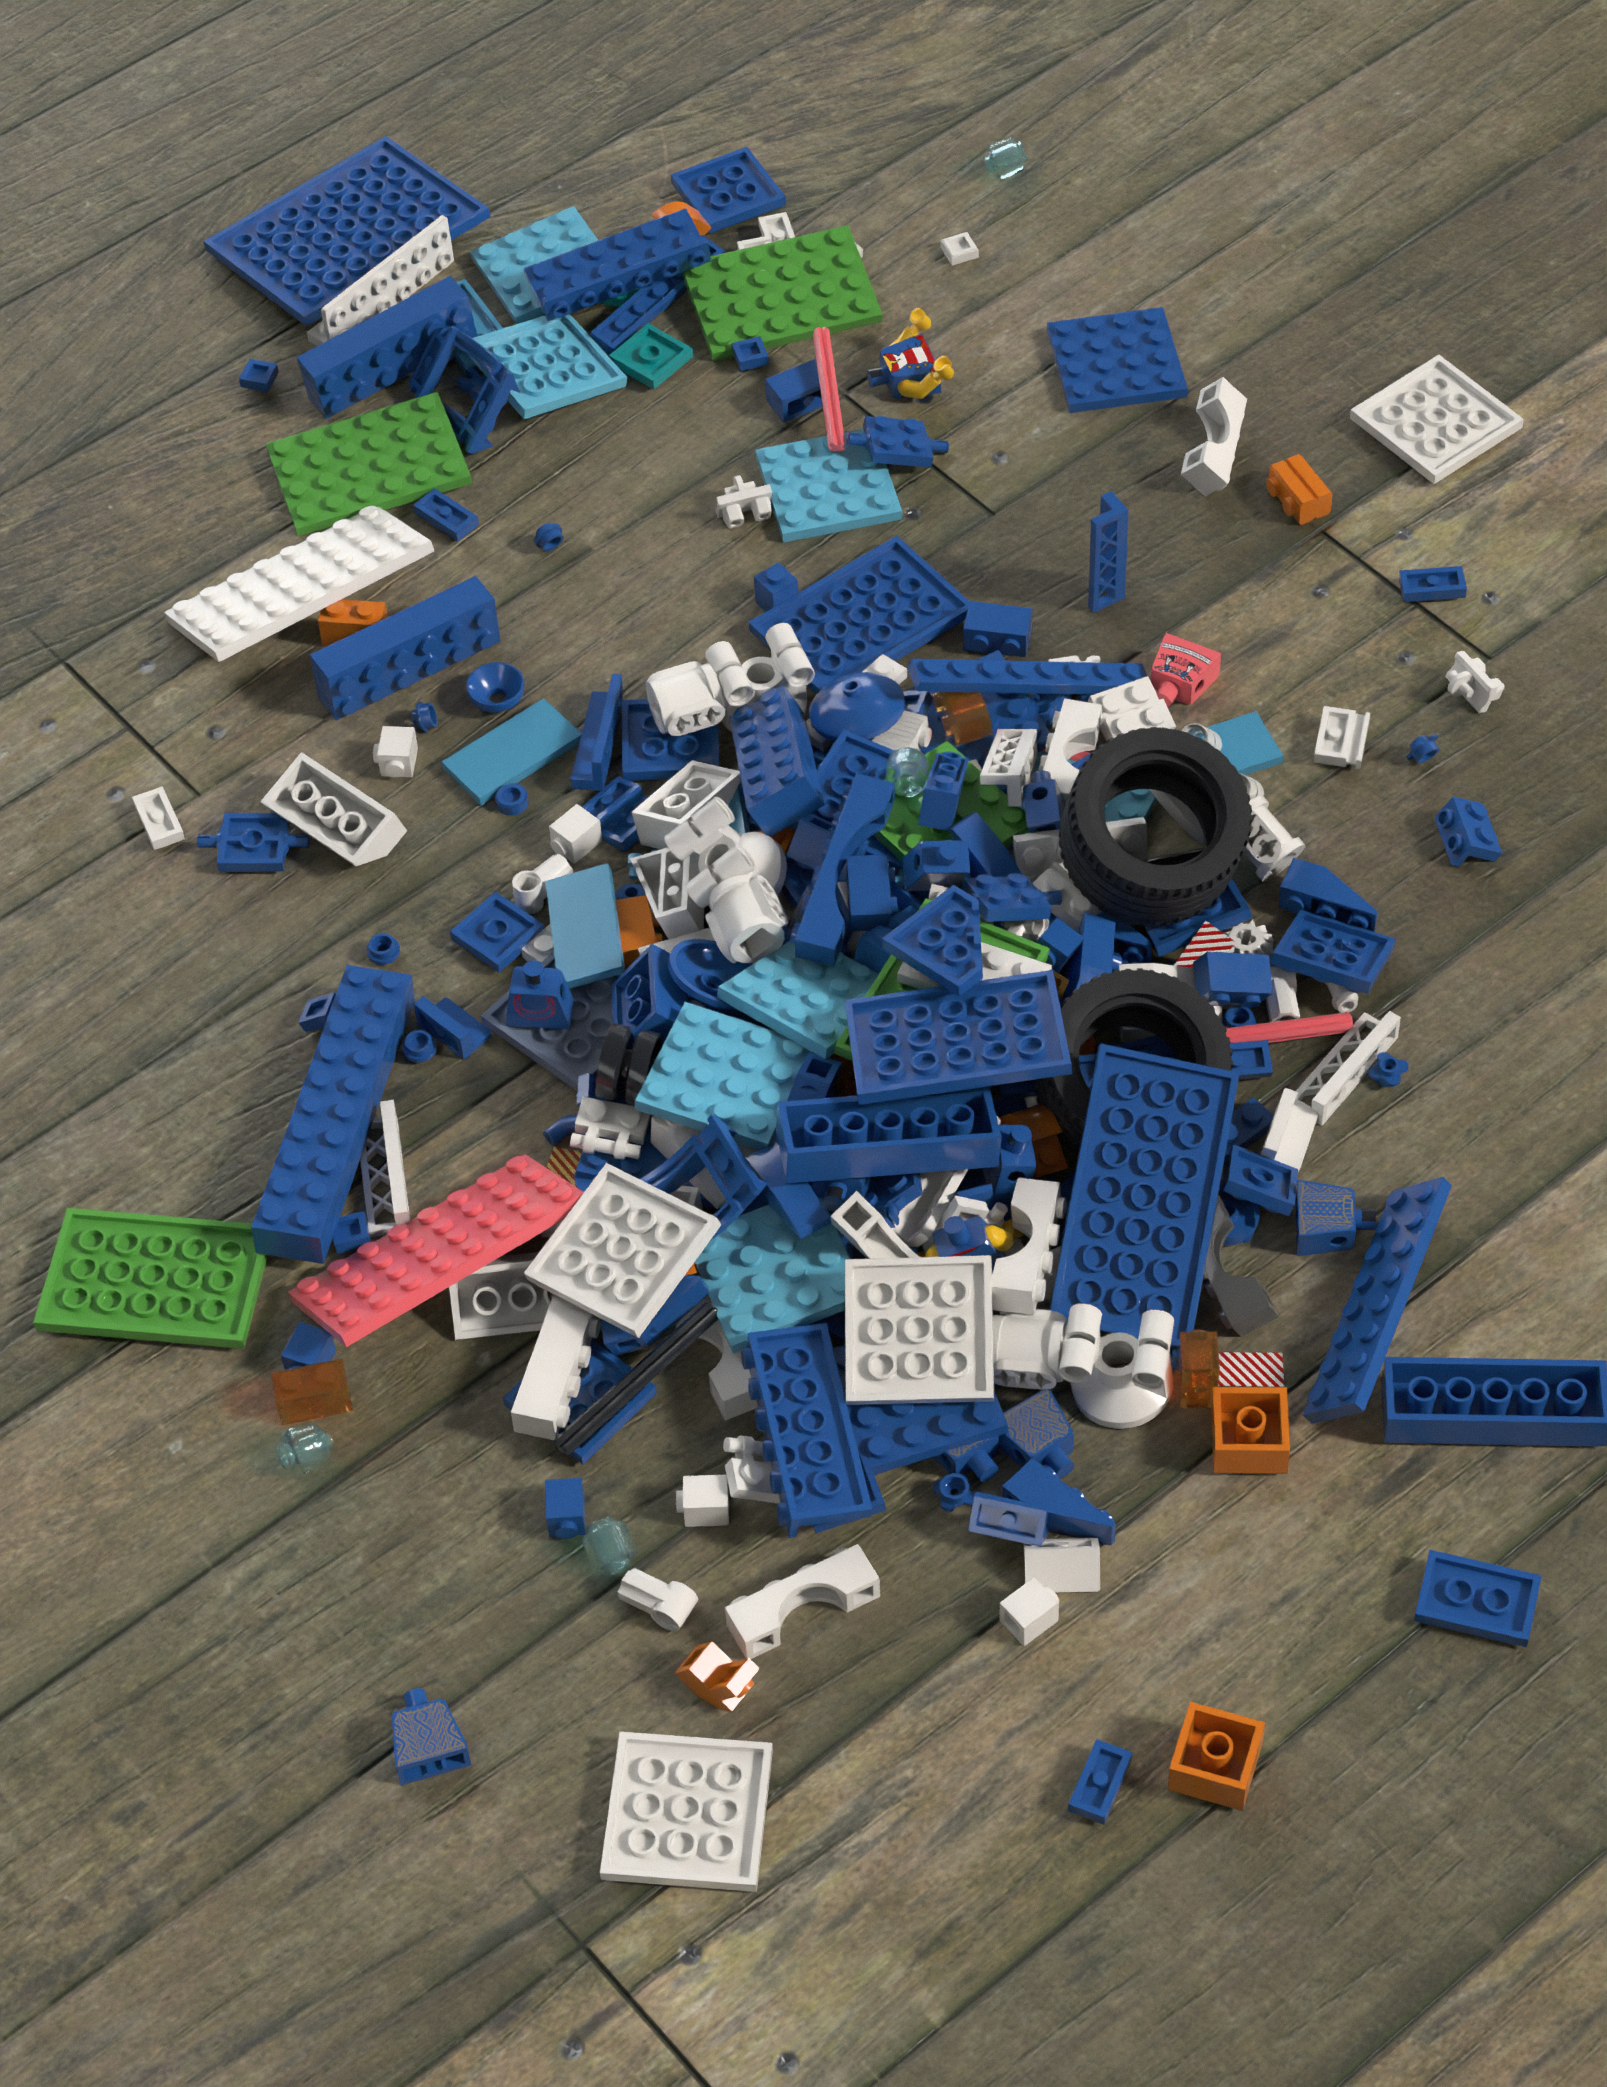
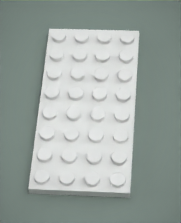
[164,506,434,662]

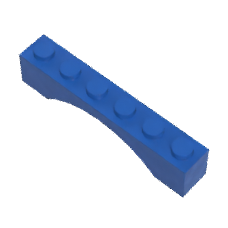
[791,773,895,967]

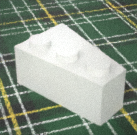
[630,848,704,939]

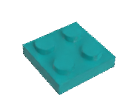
[609,323,693,389]

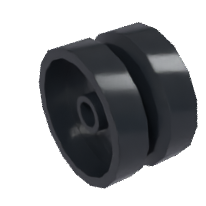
[595,1023,662,1106]

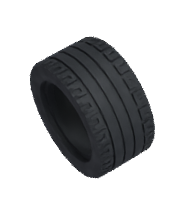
[1058,727,1253,926]
[1034,968,1233,1157]

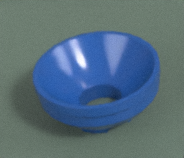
[466,662,525,713]

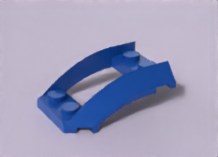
[409,326,520,454]
[640,1115,768,1241]

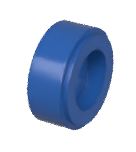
[495,783,529,815]

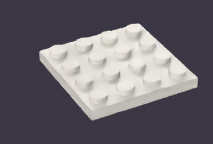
[1350,355,1524,484]
[524,1163,721,1338]
[845,1255,994,1405]
[600,1732,773,1892]

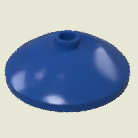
[809,672,905,741]
[668,939,754,1011]

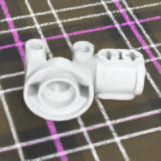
[646,623,815,736]
[1149,723,1305,882]
[664,797,788,963]
[993,1304,1174,1429]

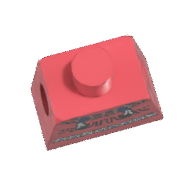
[1151,633,1221,707]

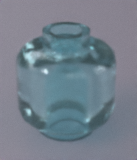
[984,136,1028,179]
[885,747,929,797]
[276,1422,334,1475]
[582,1517,637,1575]

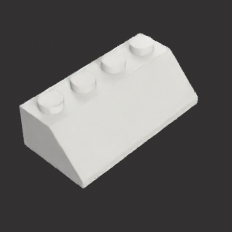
[260,752,407,867]
[449,1252,554,1340]

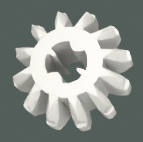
[1223,919,1273,962]

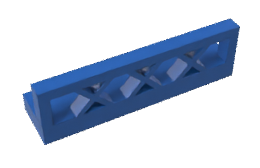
[1088,491,1129,613]
[571,674,624,791]

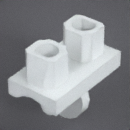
[715,475,772,529]
[1445,651,1504,713]

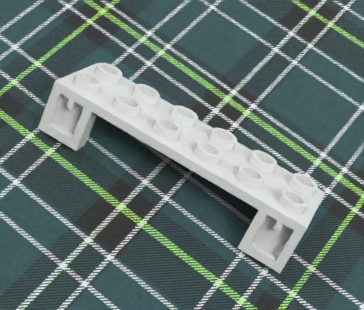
[307,215,454,346]

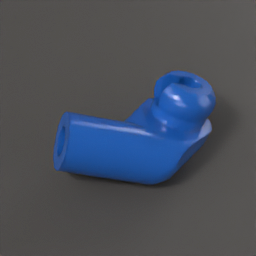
[543,1114,586,1145]

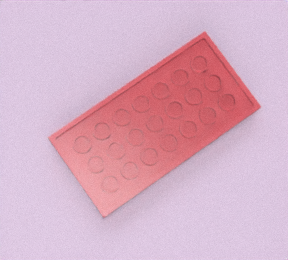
[288,1154,584,1347]

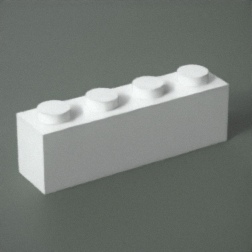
[511,1294,601,1440]

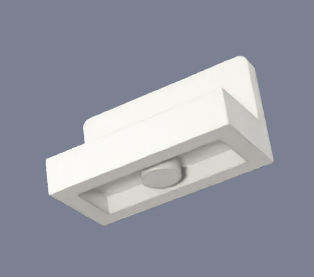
[1260,1088,1318,1172]
[1023,1538,1100,1592]

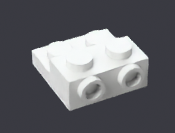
[1088,676,1176,742]

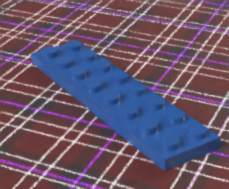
[1303,1177,1452,1424]

